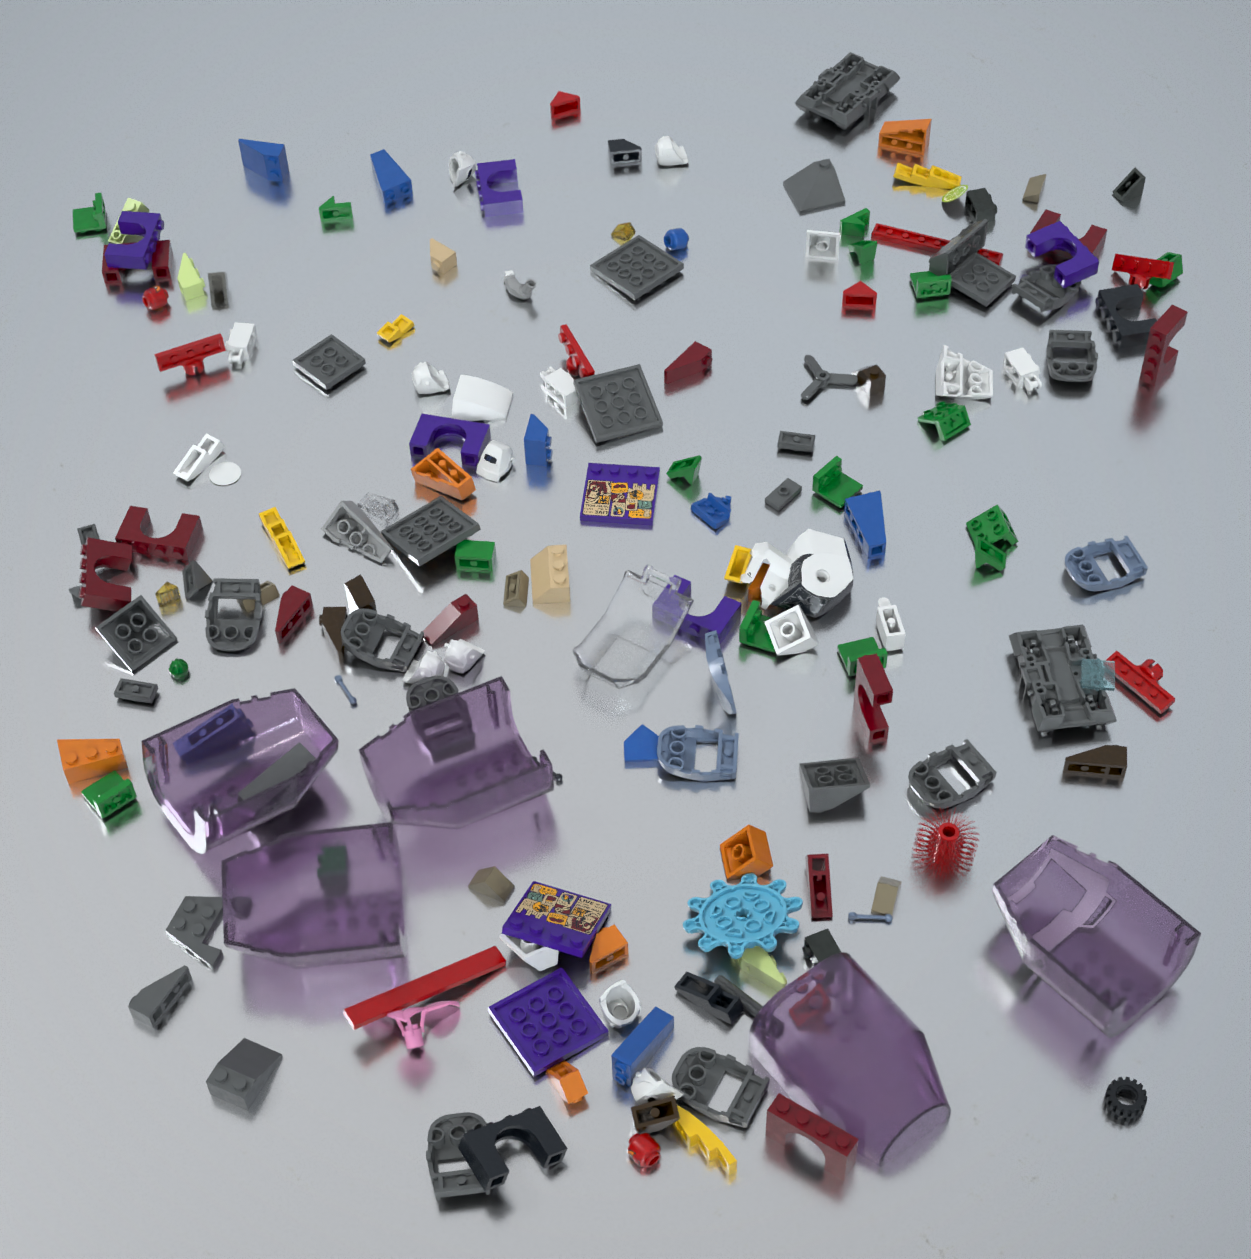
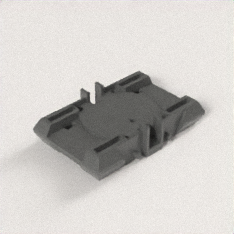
[795,52,900,130]
[1009,624,1117,733]

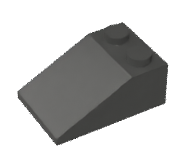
[206,1038,282,1111]

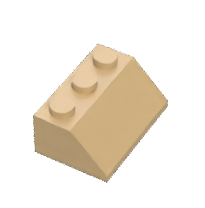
[530,544,570,604]

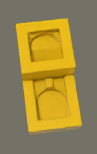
[377,314,415,342]

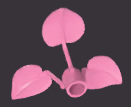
[387,1001,460,1049]

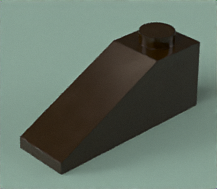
[319,607,348,663]
[1063,745,1127,778]

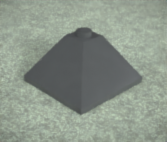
[783,159,846,214]
[95,595,178,672]
[799,757,870,813]

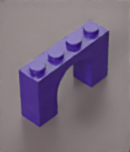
[475,159,524,217]
[104,211,164,270]
[1025,221,1099,288]
[409,413,491,467]
[652,575,741,645]

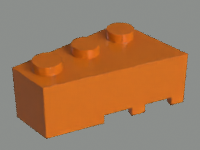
[878,119,932,155]
[410,448,476,501]
[57,739,128,784]

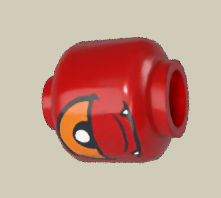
[142,286,169,310]
[627,1133,661,1168]

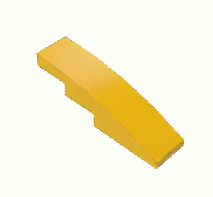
[893,163,962,189]
[259,507,305,569]
[673,1105,737,1175]

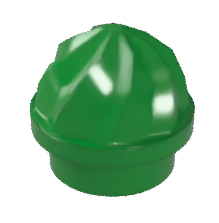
[169,658,188,678]

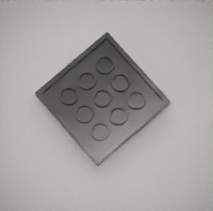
[590,235,684,300]
[573,364,663,443]
[381,496,481,566]

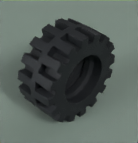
[1104,1077,1147,1121]

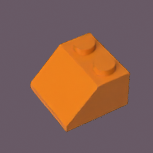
[720,825,773,880]

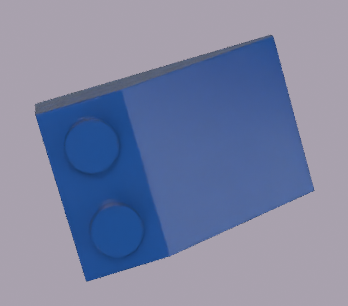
[238,139,289,182]

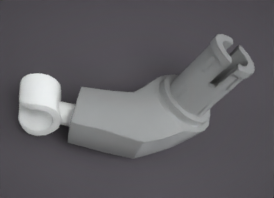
[503,270,536,300]

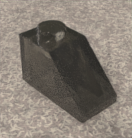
[208,272,229,307]

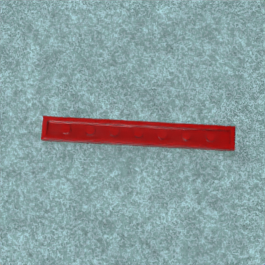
[871,223,1003,266]
[343,946,506,1030]

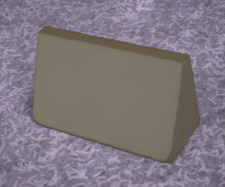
[1022,174,1046,203]
[503,570,529,606]
[236,580,280,613]

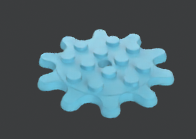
[683,873,803,959]

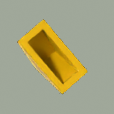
[724,545,752,584]

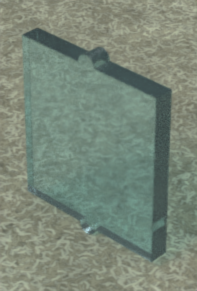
[1081,658,1115,691]

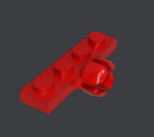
[1112,254,1174,289]
[558,324,595,378]
[154,333,226,375]
[1103,651,1175,714]

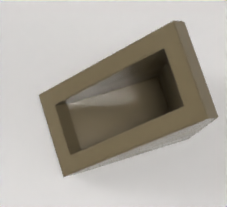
[468,866,515,904]
[871,876,902,916]

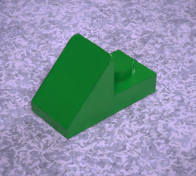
[319,196,353,222]
[839,208,870,237]
[848,240,877,264]
[666,455,702,485]
[975,536,1006,571]

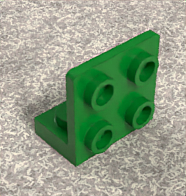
[73,193,106,233]
[910,271,952,298]
[917,401,971,441]
[812,456,863,508]
[966,504,1019,545]
[739,600,776,653]
[837,637,888,677]
[81,770,137,819]

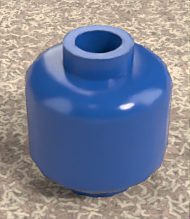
[664,228,689,251]

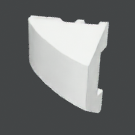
[936,345,993,400]
[451,375,513,422]

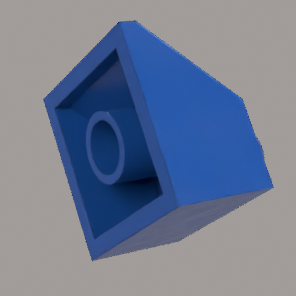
[524,414,553,467]

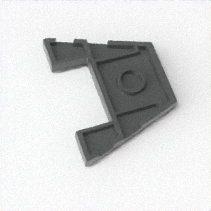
[166,896,252,970]

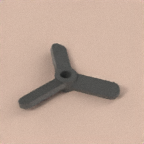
[801,355,858,400]

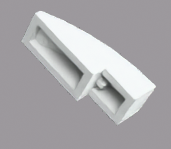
[173,434,225,482]

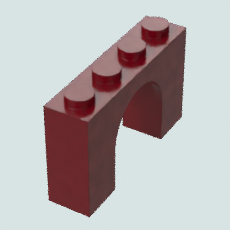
[1030,209,1107,259]
[102,240,173,284]
[1139,305,1188,387]
[115,506,203,560]
[79,537,132,612]
[853,653,893,743]
[765,1093,859,1181]

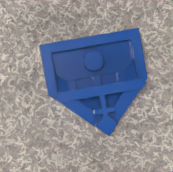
[690,493,731,529]
[624,724,659,763]

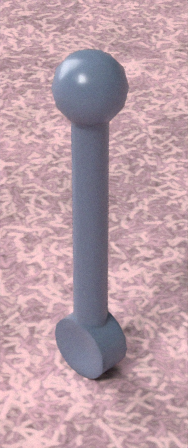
[334,675,357,704]
[848,912,893,922]

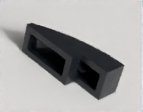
[674,971,744,1025]

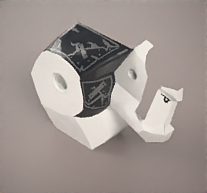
[740,529,853,618]

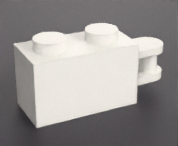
[225,322,257,364]
[1003,347,1041,391]
[540,366,580,408]
[876,597,906,651]

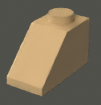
[430,238,457,275]

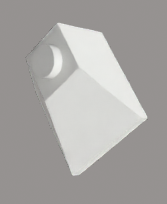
[805,230,840,261]
[765,605,819,656]
[499,934,559,971]

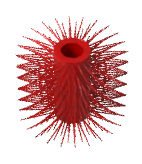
[912,806,980,883]

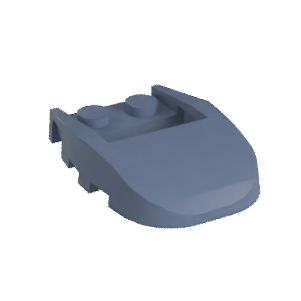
[1065,536,1148,591]
[705,630,737,714]
[657,725,739,782]

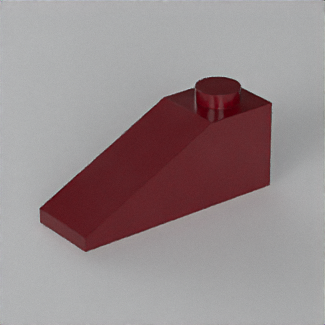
[664,341,713,384]
[275,585,313,644]
[422,594,479,647]
[805,854,833,918]

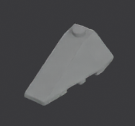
[321,501,393,563]

